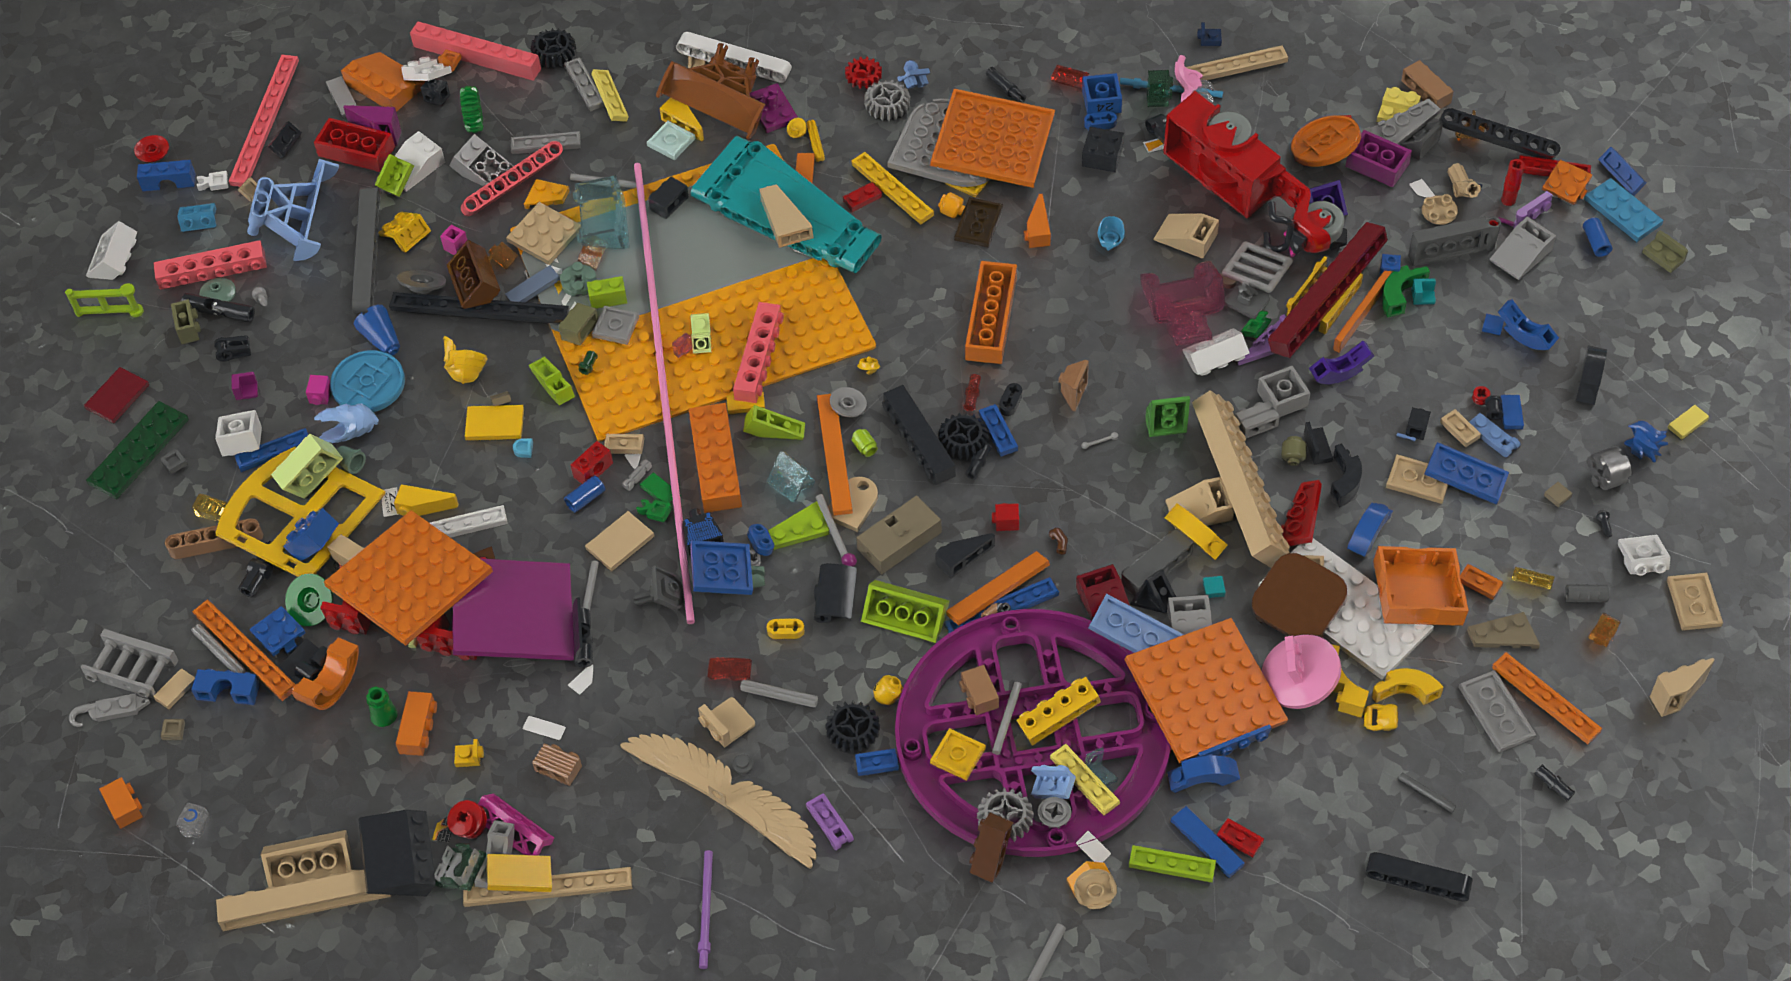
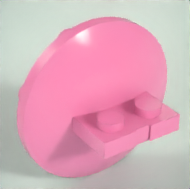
[1261,635,1341,709]

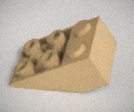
[1154,214,1219,258]
[1165,477,1234,529]
[1650,658,1714,717]

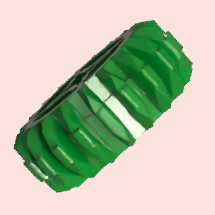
[460,86,484,133]

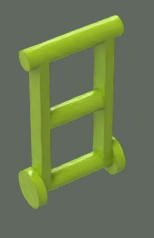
[65,283,144,317]

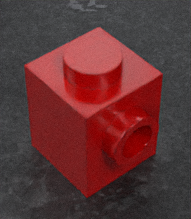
[992,503,1019,531]

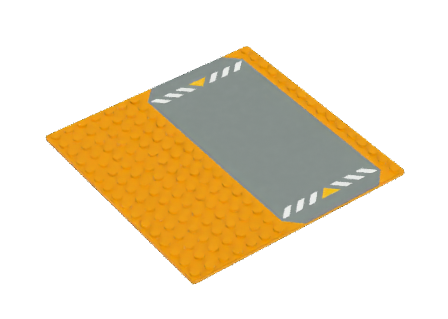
[510,144,876,442]

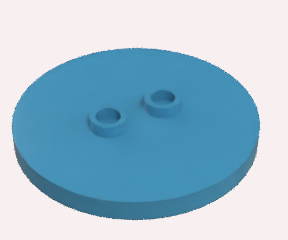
[330,350,405,412]

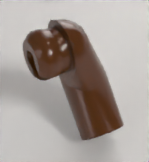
[1049,527,1068,555]

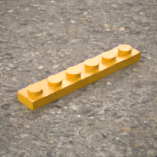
[851,152,934,225]

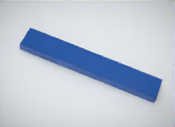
[944,577,1059,633]

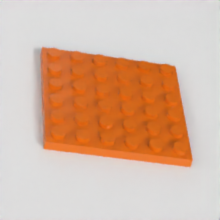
[930,89,1055,188]
[324,510,493,646]
[1124,618,1288,763]

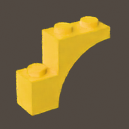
[1332,644,1369,718]

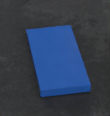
[1424,442,1509,505]

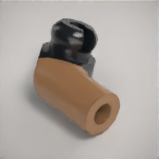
[981,603,1011,617]

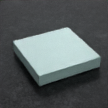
[647,121,696,160]

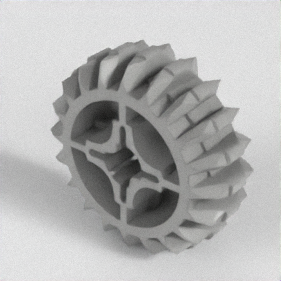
[864,79,911,121]
[977,787,1034,842]

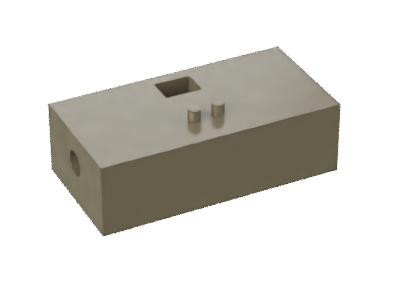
[856,495,942,575]

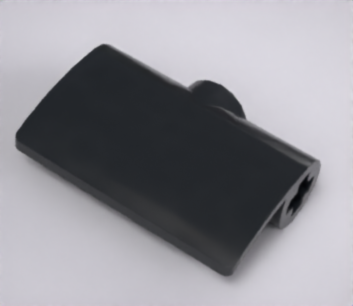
[814,563,857,623]
[572,597,593,668]
[278,638,328,701]

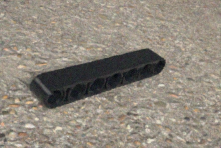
[1439,108,1561,160]

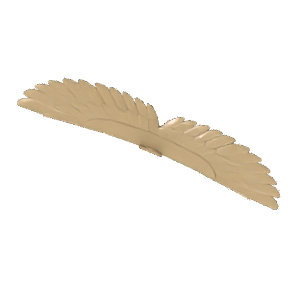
[620,734,816,869]

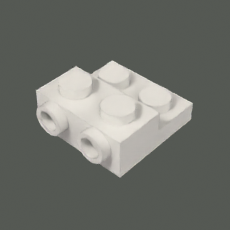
[401,57,452,81]
[1618,535,1670,576]

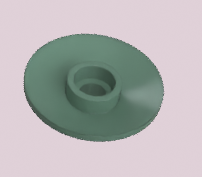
[199,278,236,307]

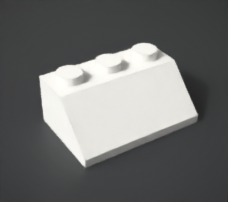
[86,221,137,280]
[1182,328,1250,376]

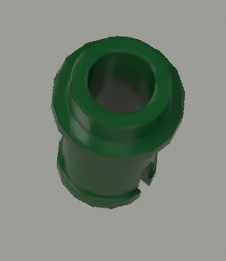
[579,351,598,375]

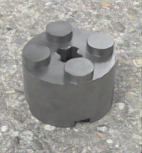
[1587,446,1632,490]

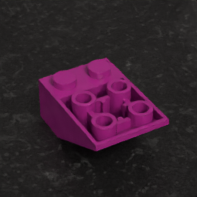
[343,105,401,146]

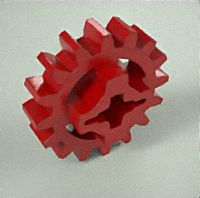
[845,56,882,89]

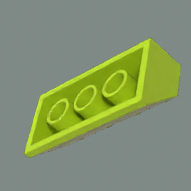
[861,580,950,643]

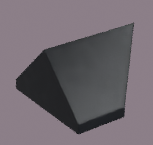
[1130,569,1176,613]

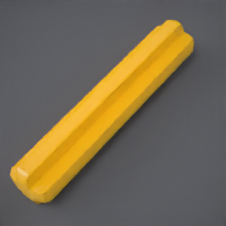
[806,119,825,162]

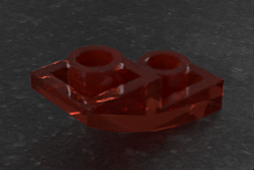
[707,657,752,681]

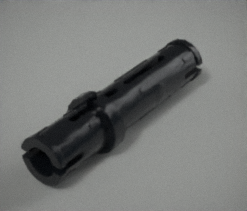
[986,66,1026,103]

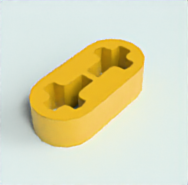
[766,619,805,639]

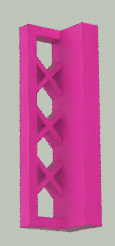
[478,794,554,856]

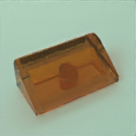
[578,233,608,271]

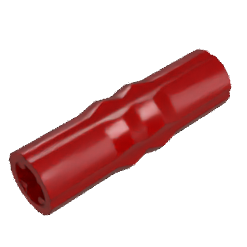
[1501,159,1525,206]

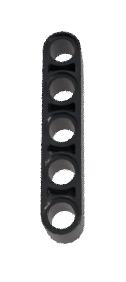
[1366,852,1473,902]

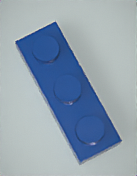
[1598,147,1647,196]
[979,404,1018,457]

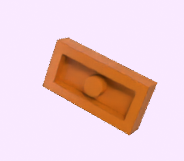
[1460,564,1503,600]

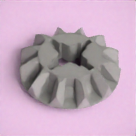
[1038,797,1071,829]

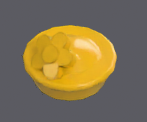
[787,118,807,138]
[857,356,880,375]

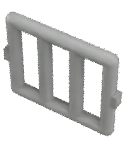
[1222,241,1293,293]

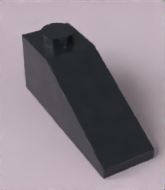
[935,533,995,578]

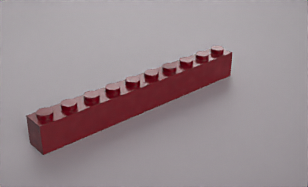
[1268,222,1388,358]

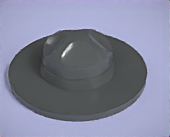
[397,270,446,295]

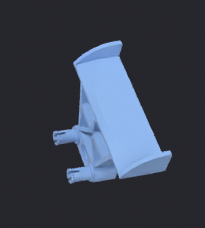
[247,159,339,261]

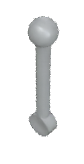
[1081,432,1118,449]

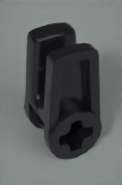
[214,335,251,362]

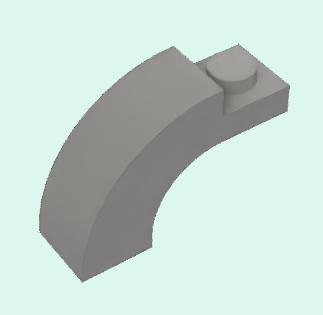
[475,820,514,889]

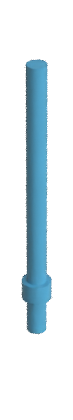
[1120,78,1223,98]

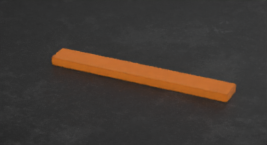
[817,394,853,516]
[192,599,296,701]

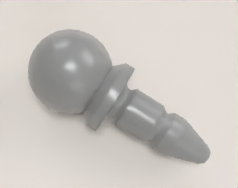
[252,287,267,307]

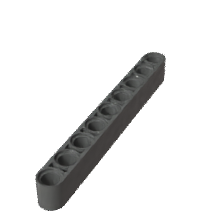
[352,187,380,314]

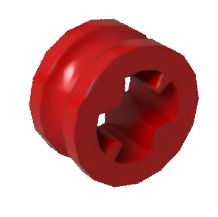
[1472,386,1491,405]

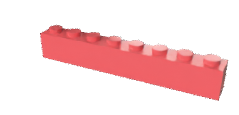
[410,21,541,81]

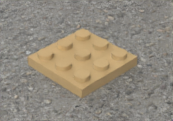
[506,202,582,265]

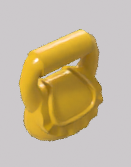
[1364,704,1398,731]

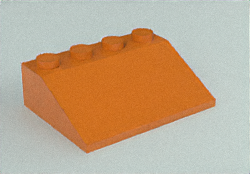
[341,52,426,112]

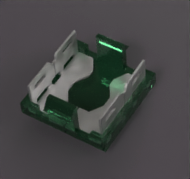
[434,843,487,891]

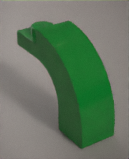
[1382,265,1430,318]

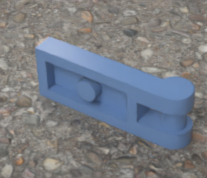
[1469,413,1521,457]

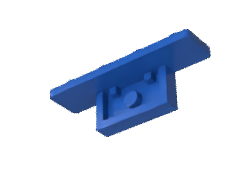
[1197,724,1272,757]

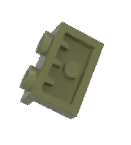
[1642,230,1688,273]

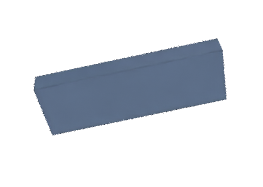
[505,265,560,302]

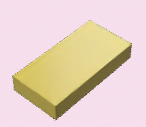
[1668,405,1709,440]

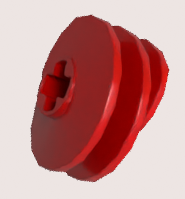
[447,800,487,839]

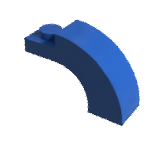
[1498,299,1559,350]
[1347,503,1393,557]
[1167,755,1240,793]

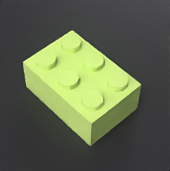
[271,434,343,499]

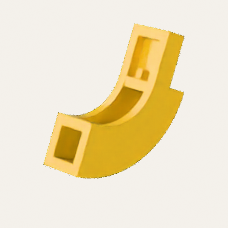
[1164,503,1228,560]
[1372,668,1443,705]

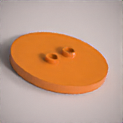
[1291,115,1361,167]

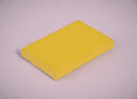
[465,405,524,440]
[487,854,552,892]

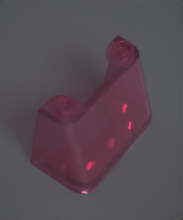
[1140,261,1225,323]

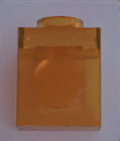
[488,242,518,269]
[1588,613,1621,647]

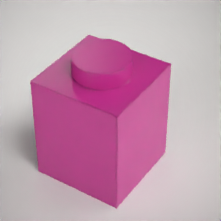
[440,224,467,255]
[306,375,331,405]

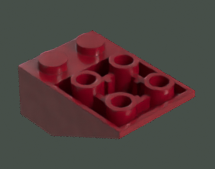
[1076,564,1130,621]

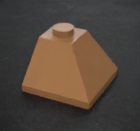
[1058,360,1089,411]

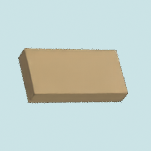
[153,668,195,709]

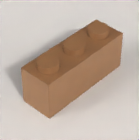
[1401,60,1454,109]

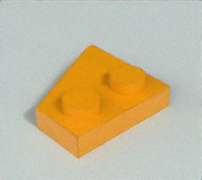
[524,179,570,209]

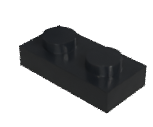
[268,121,302,158]

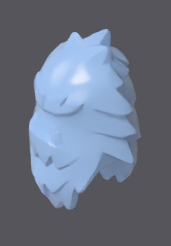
[314,403,379,443]

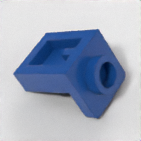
[1380,254,1401,274]

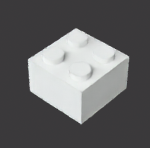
[215,410,262,457]

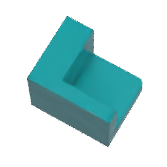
[1411,278,1436,305]

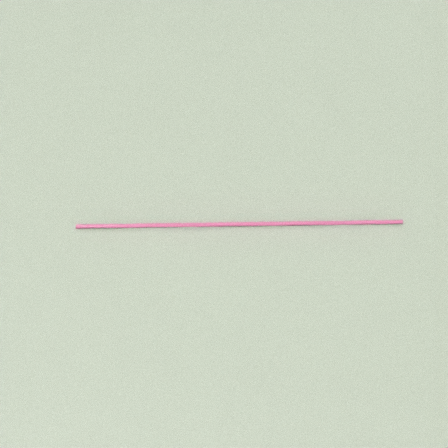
[634,163,695,624]

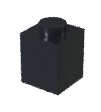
[1405,407,1431,440]

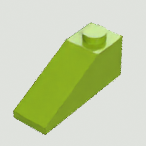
[743,405,805,440]

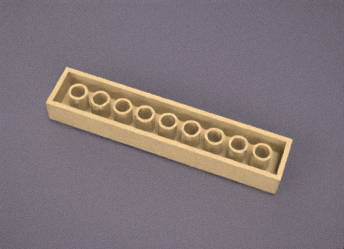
[1192,391,1290,568]

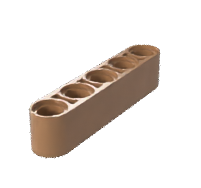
[165,519,263,559]

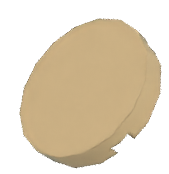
[1074,869,1117,909]

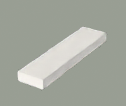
[430,505,508,538]

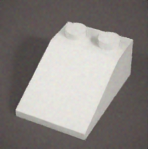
[395,131,445,192]

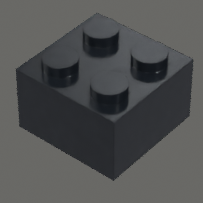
[1082,127,1124,173]

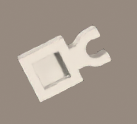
[197,171,228,191]

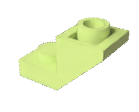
[691,313,711,353]

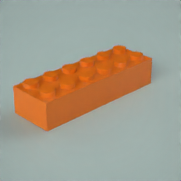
[965,261,1017,364]
[688,403,742,513]

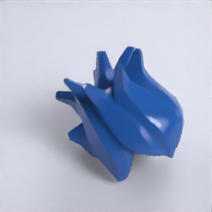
[1624,421,1668,462]

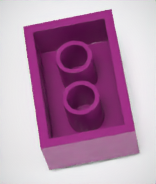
[1345,130,1412,187]

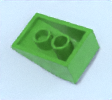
[1146,396,1190,437]

